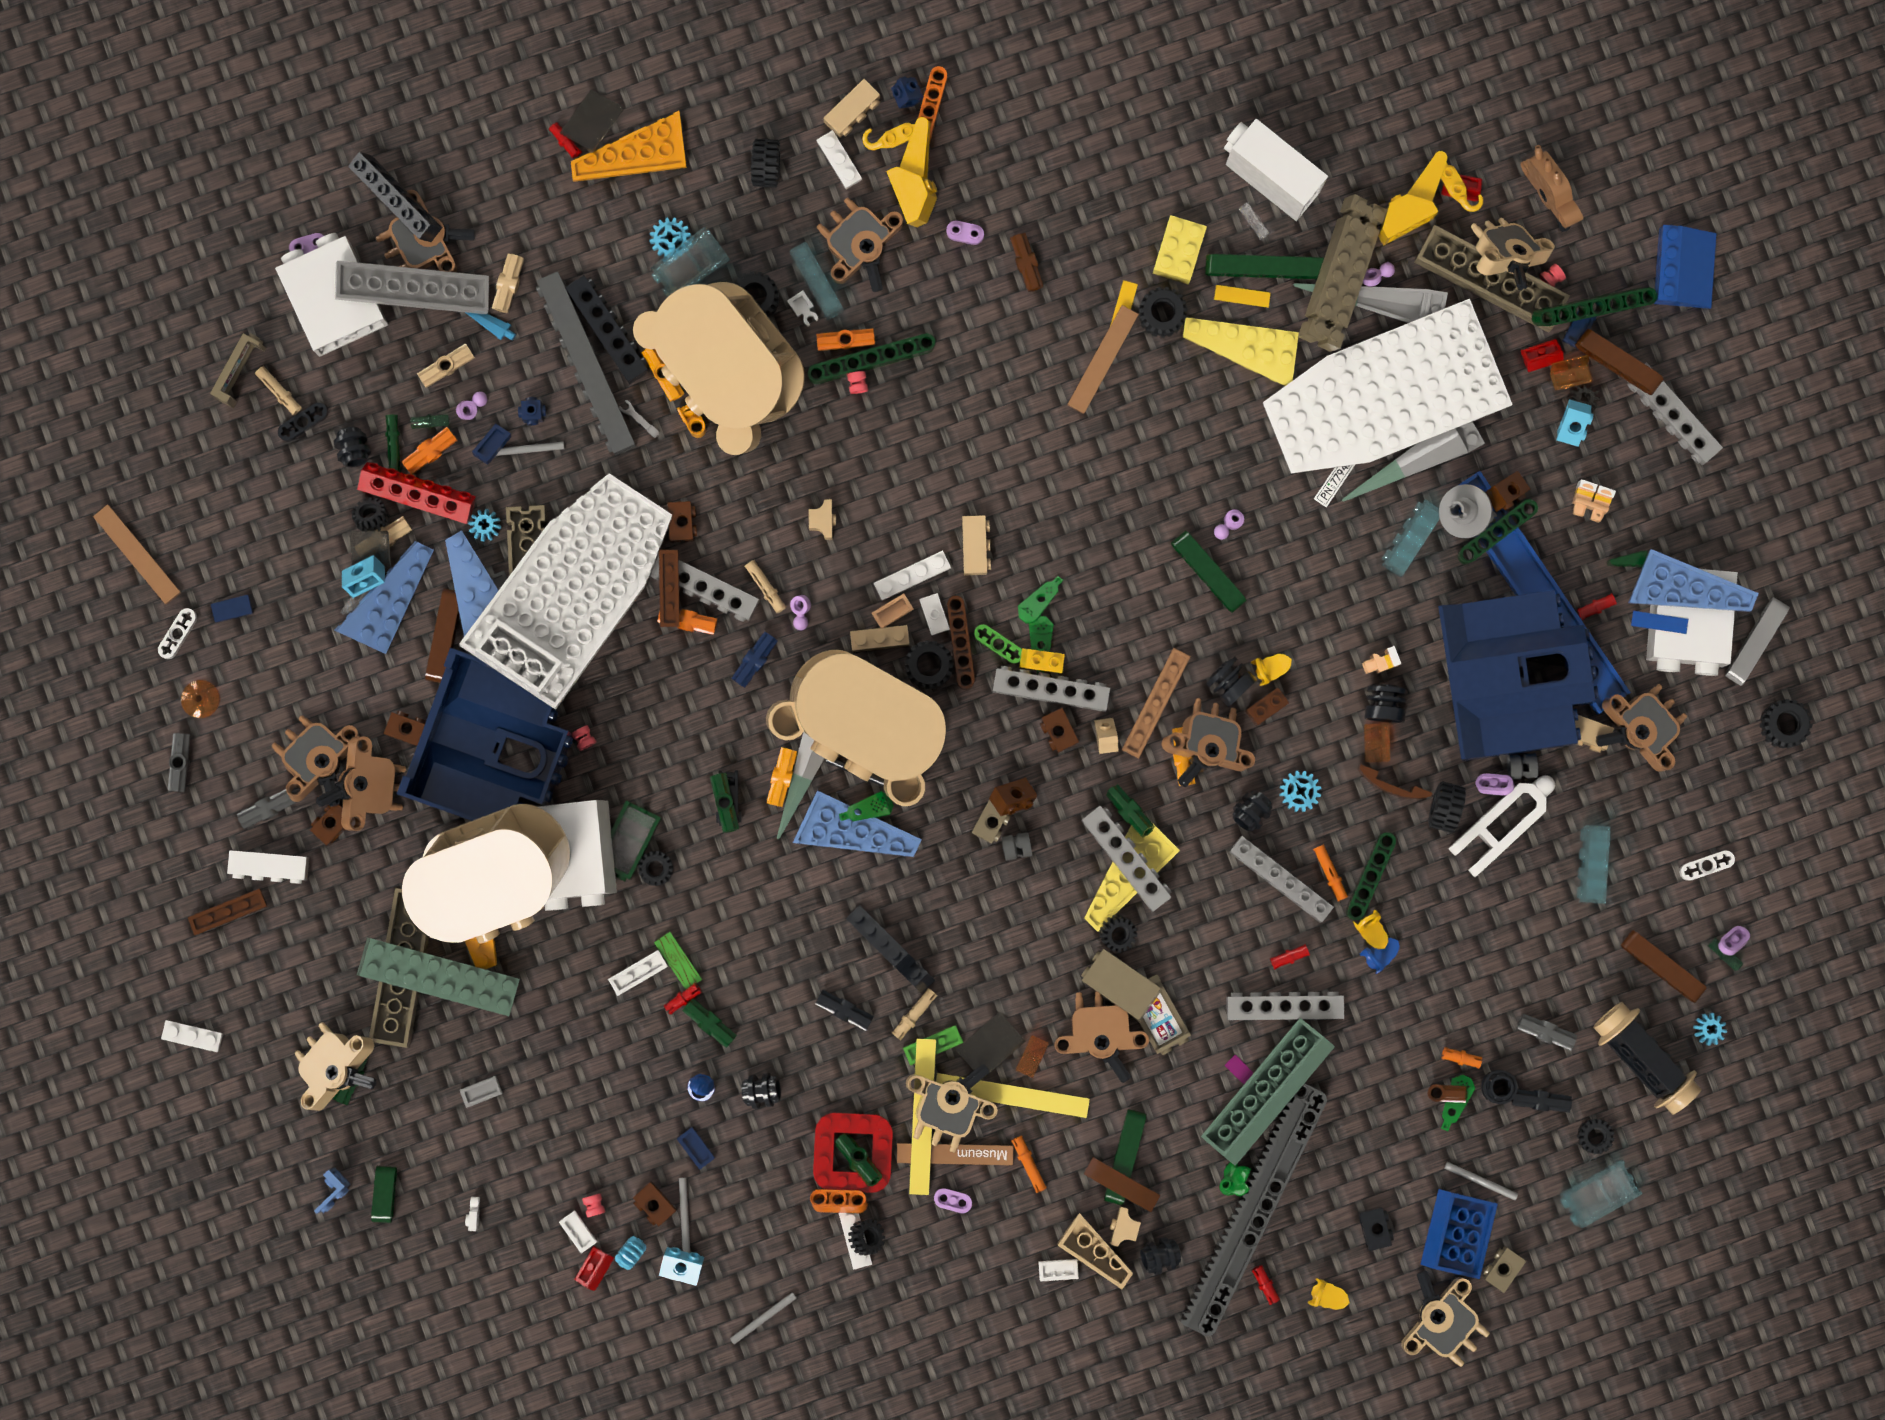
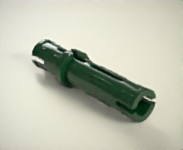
[385,414,401,472]

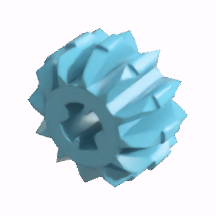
[468,509,502,542]
[1693,1013,1727,1046]
[615,1236,646,1270]

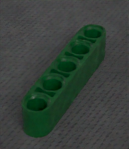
[1458,499,1538,564]
[1171,530,1247,613]
[1346,832,1396,920]
[1104,1109,1147,1206]

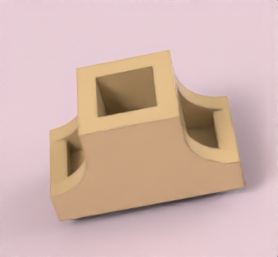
[809,499,836,540]
[1094,718,1118,754]
[1110,1206,1141,1247]

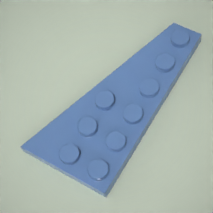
[445,530,499,653]
[334,541,434,654]
[1628,549,1759,612]
[793,791,922,857]

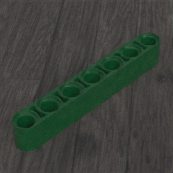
[1205,254,1324,280]
[1532,288,1657,326]
[808,333,935,384]

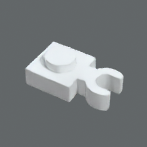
[787,291,818,327]
[465,1197,480,1231]

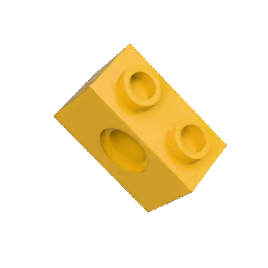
[1020,648,1065,673]

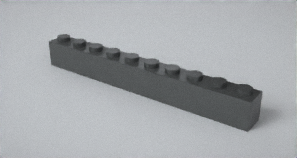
[536,271,636,456]

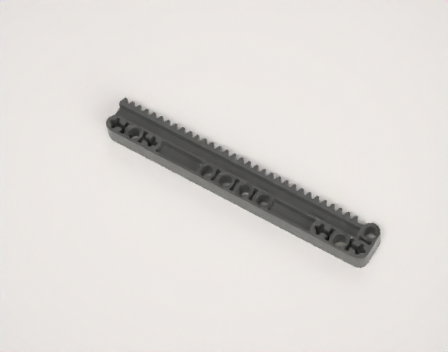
[1179,1083,1327,1336]

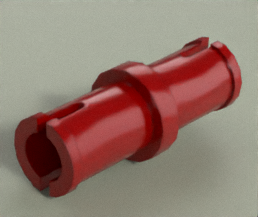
[549,122,582,159]
[1577,593,1617,620]
[1270,944,1310,970]
[664,982,702,1015]
[1251,1265,1280,1305]

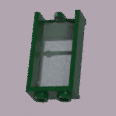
[611,801,662,882]

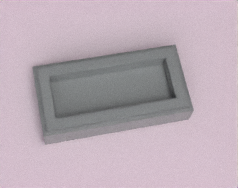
[460,1076,503,1108]

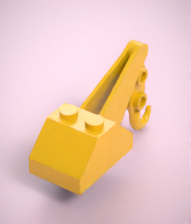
[862,117,937,227]
[1378,151,1483,246]

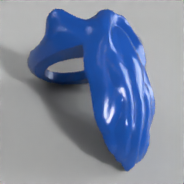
[1360,938,1400,974]
[688,1074,716,1102]

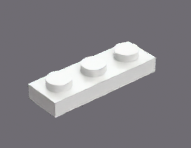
[817,130,862,189]
[608,950,668,996]
[161,1020,223,1052]
[839,1213,872,1270]

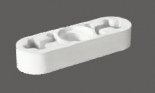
[158,608,197,659]
[1679,851,1735,881]

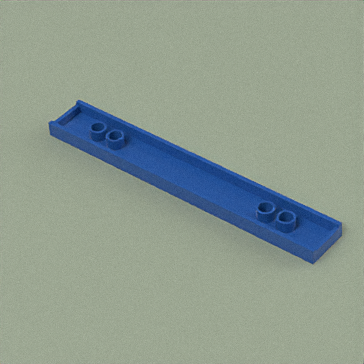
[1457,471,1631,715]

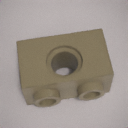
[972,800,1011,844]
[1483,1246,1526,1293]

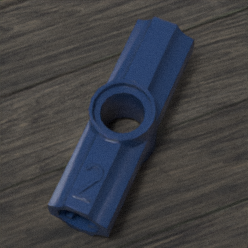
[731,631,778,688]

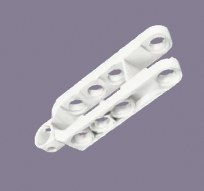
[1448,775,1555,877]

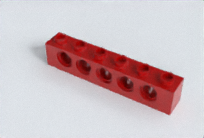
[357,462,476,524]

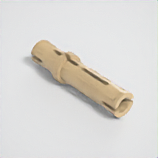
[255,366,302,416]
[744,560,787,614]
[892,988,937,1040]

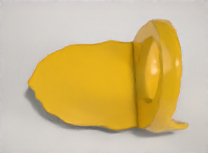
[1251,654,1292,686]
[1353,910,1388,949]
[1308,1278,1350,1310]

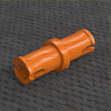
[1441,1047,1482,1069]

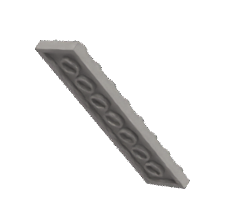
[335,261,489,314]

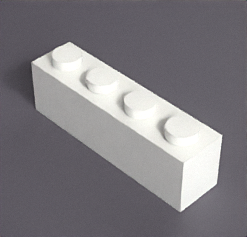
[227,850,309,884]

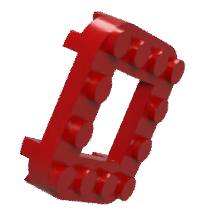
[813,1112,893,1193]

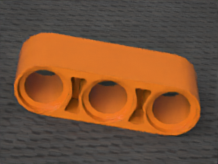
[810,1189,868,1213]

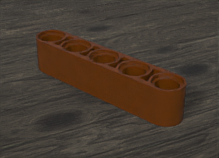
[1575,329,1664,395]
[425,588,460,683]
[947,596,975,690]
[1620,930,1707,1003]

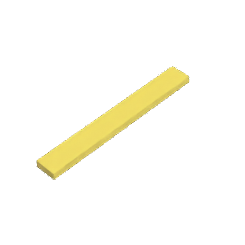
[909,1039,936,1195]
[936,1073,1090,1118]

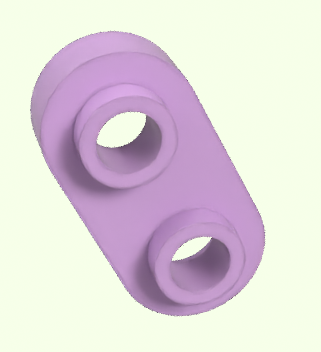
[946,221,984,245]
[289,233,323,254]
[1475,773,1514,795]
[1718,926,1750,955]
[934,1188,972,1213]

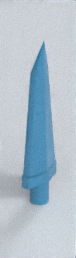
[465,312,516,341]

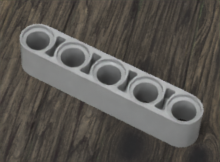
[1724,597,1790,686]

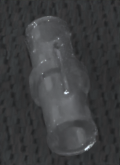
[1238,203,1270,240]

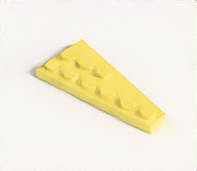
[1183,318,1299,386]
[1084,824,1180,932]

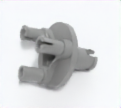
[1439,484,1497,538]

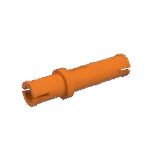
[1313,844,1349,902]
[1011,1135,1047,1193]

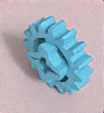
[650,217,691,259]
[1279,771,1321,812]

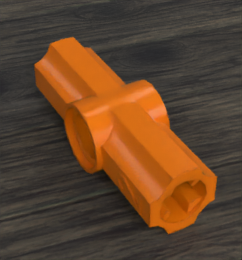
[816,328,875,351]
[402,427,458,475]
[658,609,718,635]

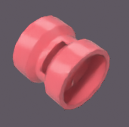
[1539,264,1566,287]
[847,371,868,394]
[572,725,596,751]
[582,1193,606,1217]

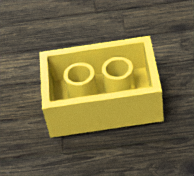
[1152,215,1207,285]

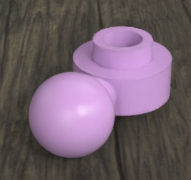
[1363,262,1395,287]
[456,392,488,420]
[1214,510,1244,540]
[790,595,811,630]

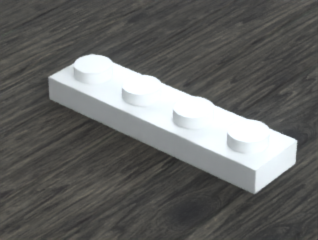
[874,551,951,601]

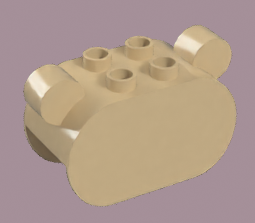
[633,282,805,455]
[766,650,946,806]

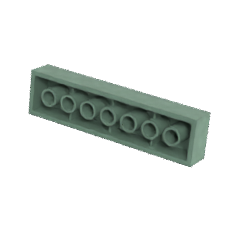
[357,937,520,1016]
[1201,1018,1335,1166]

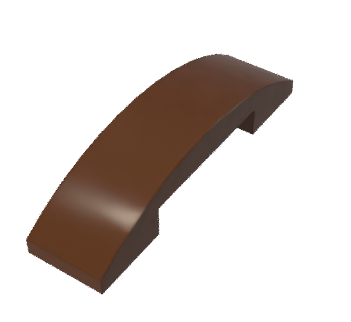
[1357,764,1432,799]
[1084,1157,1161,1212]

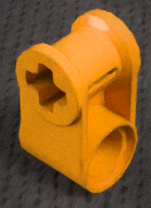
[676,405,707,438]

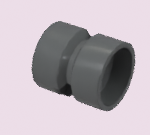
[1507,753,1538,779]
[1001,832,1032,861]

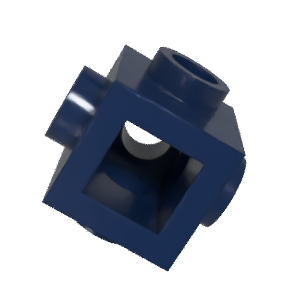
[891,77,924,109]
[518,397,546,426]

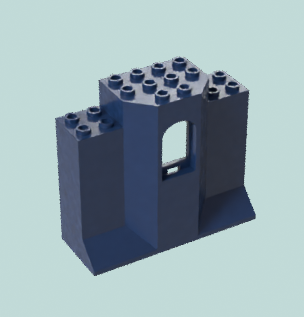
[1438,590,1599,761]
[397,648,573,821]

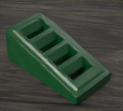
[1607,550,1648,567]

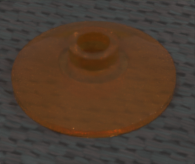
[181,680,220,718]

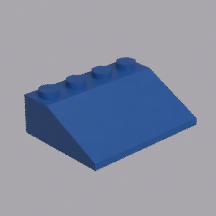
[1654,225,1716,309]
[1420,1189,1498,1279]

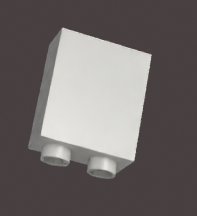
[1224,119,1328,221]
[275,233,388,357]
[1646,569,1738,676]
[538,800,617,911]

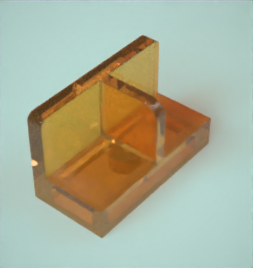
[1550,355,1593,390]
[1364,723,1390,763]
[1015,1035,1049,1078]

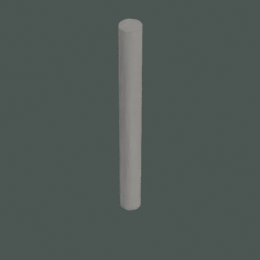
[496,442,564,456]
[1444,1162,1518,1200]
[679,1178,690,1253]
[730,1292,797,1344]

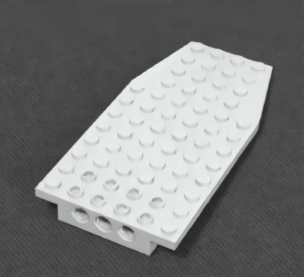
[1263,299,1512,474]
[459,474,672,709]

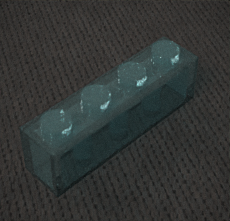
[789,242,843,320]
[1381,499,1440,577]
[1577,825,1610,904]

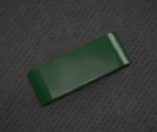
[371,1165,397,1223]

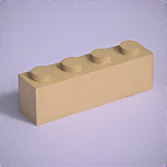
[1057,1213,1133,1289]

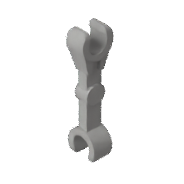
[619,400,659,438]

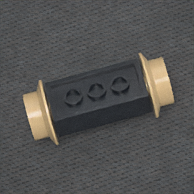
[1593,1002,1701,1115]

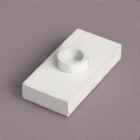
[919,593,950,636]
[559,1210,598,1253]
[1038,1259,1079,1281]

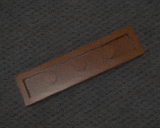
[659,550,680,627]
[188,889,268,935]

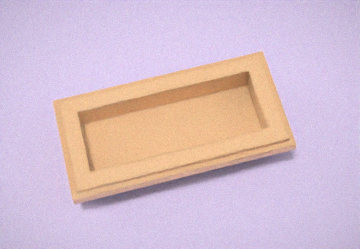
[872,593,914,628]

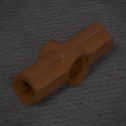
[1010,233,1043,292]

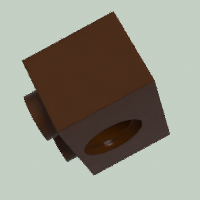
[1485,471,1531,512]
[668,501,697,543]
[1245,688,1289,727]
[1040,708,1079,753]
[384,711,426,746]
[989,777,1037,816]
[310,804,355,846]
[633,1181,677,1227]

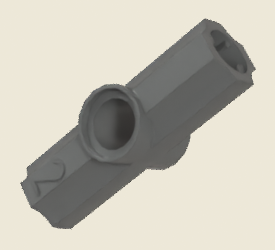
[168,733,191,792]
[237,789,296,829]
[1517,1014,1577,1051]

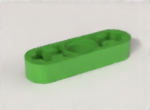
[974,625,1022,664]

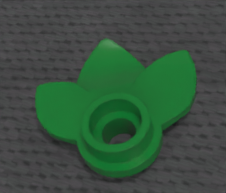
[1219,1162,1251,1196]

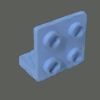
[314,1168,351,1214]

